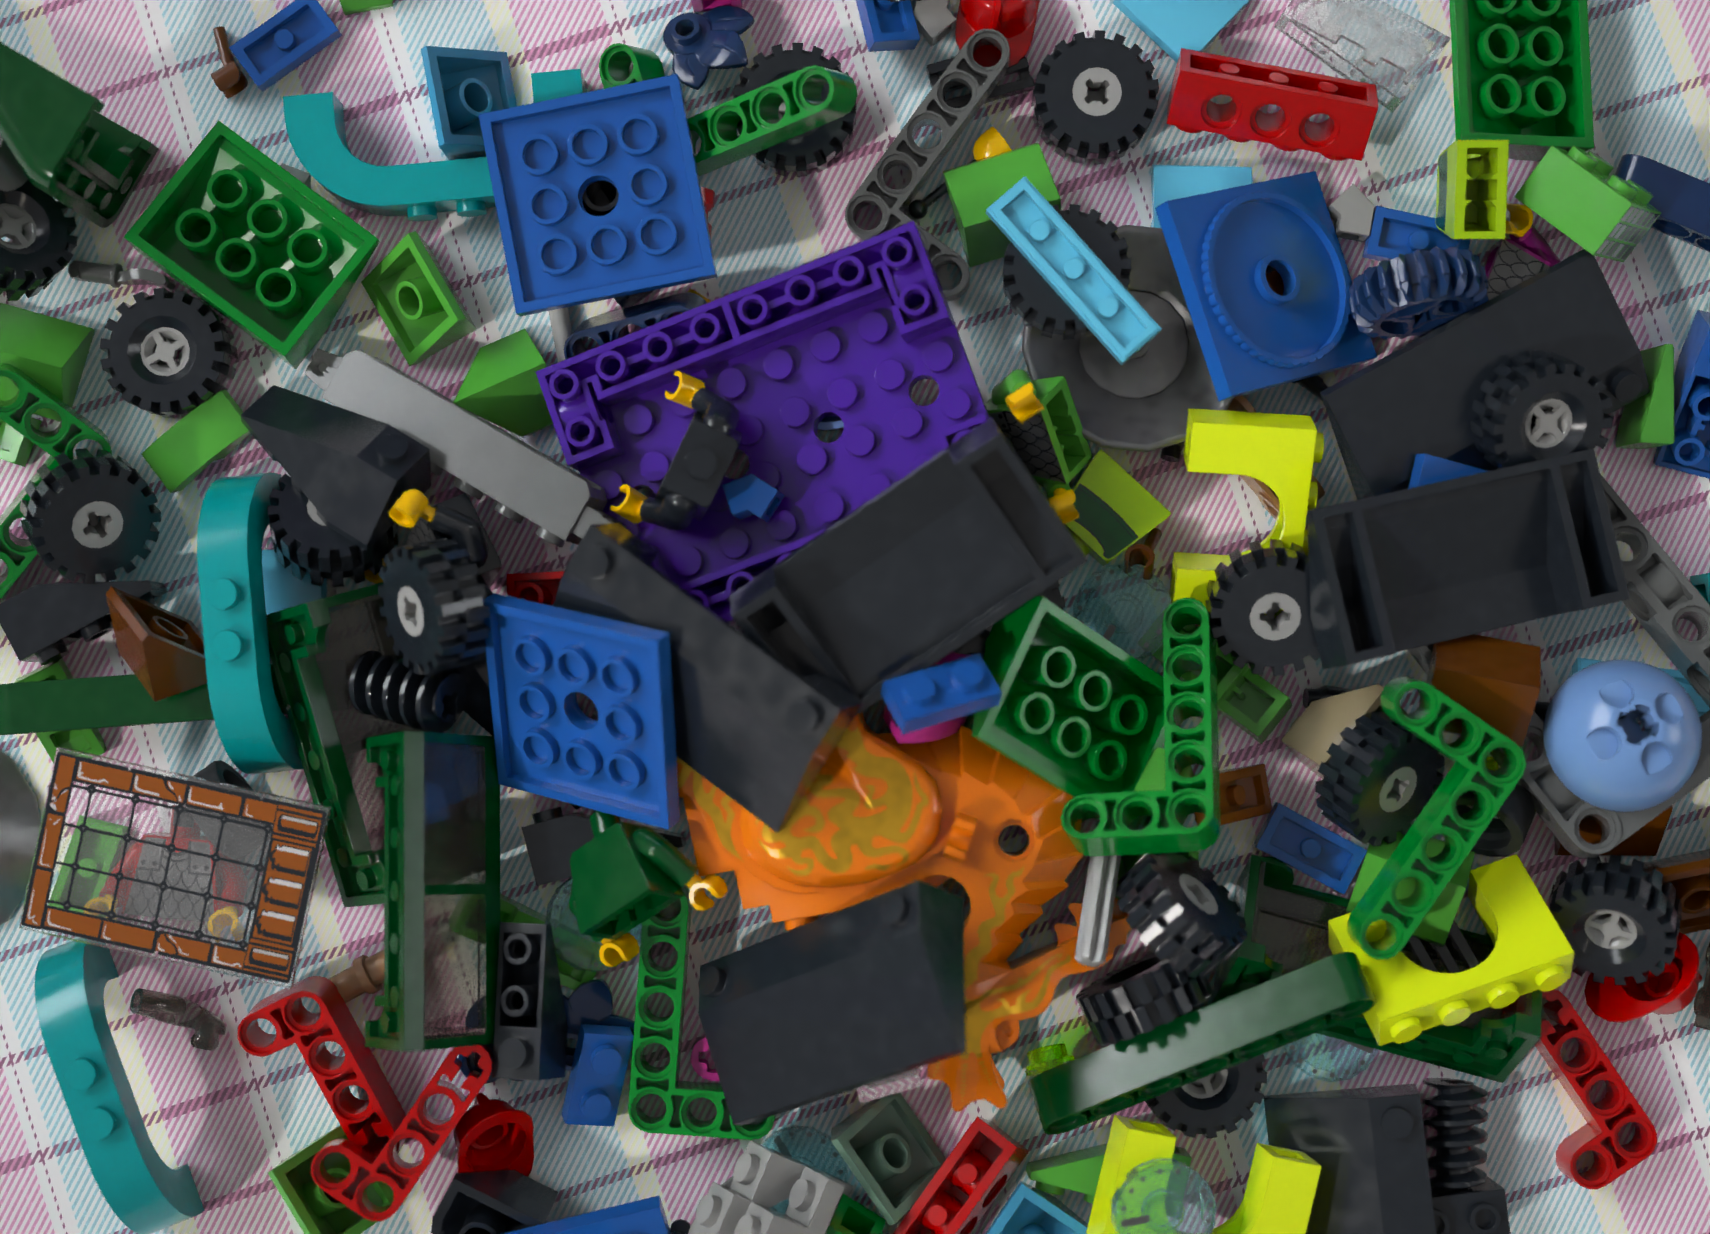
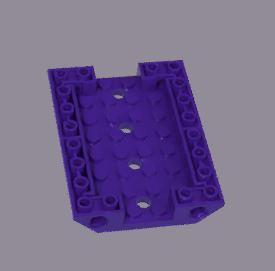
[536,221,990,623]

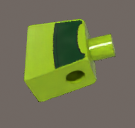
[1436,140,1509,239]
[1065,449,1171,566]

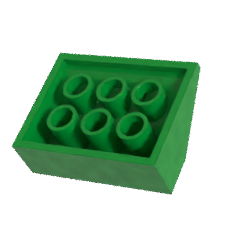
[1449,0,1594,161]
[124,120,380,370]
[972,596,1164,797]

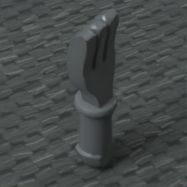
[68,260,176,290]

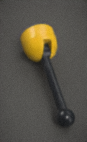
[908,126,1012,219]

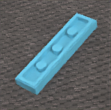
[986,176,1162,366]

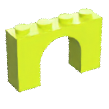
[1169,408,1324,618]
[1328,854,1575,1046]
[1086,1115,1322,1234]

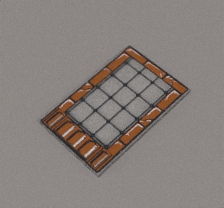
[19,747,332,989]

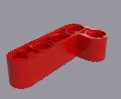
[237,976,407,1158]
[1514,989,1657,1189]
[311,1044,493,1221]

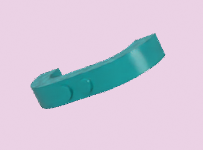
[283,69,587,222]
[197,472,303,774]
[35,938,205,1234]

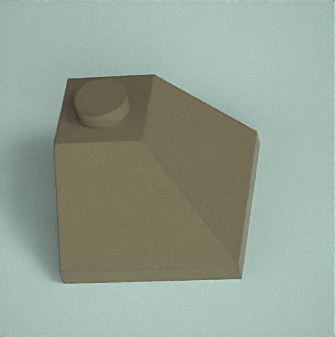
[1281,684,1408,779]

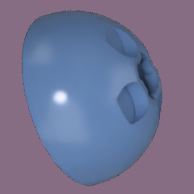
[1543,659,1702,812]

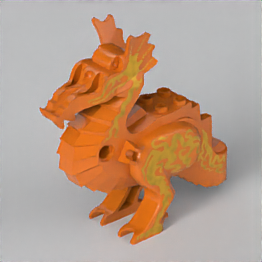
[676,711,1131,1112]

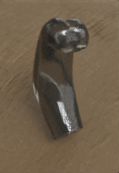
[130,988,226,1051]

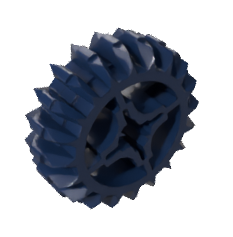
[1349,247,1489,340]

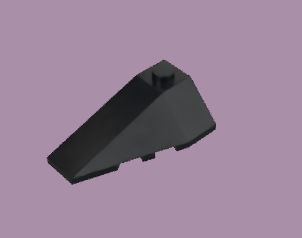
[241,385,432,551]
[431,1170,558,1234]

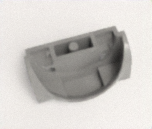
[688,1140,854,1234]

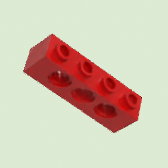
[1167,48,1378,161]
[893,1116,1029,1234]

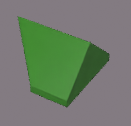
[453,328,553,438]

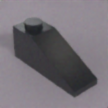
[521,806,687,886]

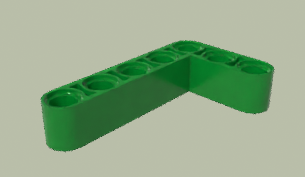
[599,43,857,177]
[0,363,112,599]
[1061,598,1220,857]
[1347,676,1526,959]
[628,886,775,1140]

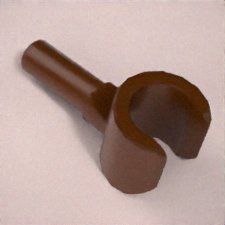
[210,26,248,99]
[1123,528,1162,580]

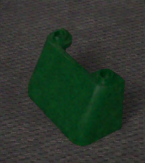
[0,42,159,228]

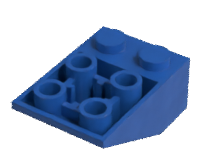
[1653,310,1710,479]

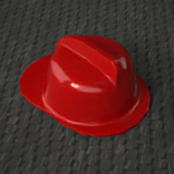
[955,0,1040,67]
[1584,932,1702,1023]
[453,1093,534,1177]

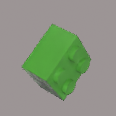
[1514,145,1661,262]

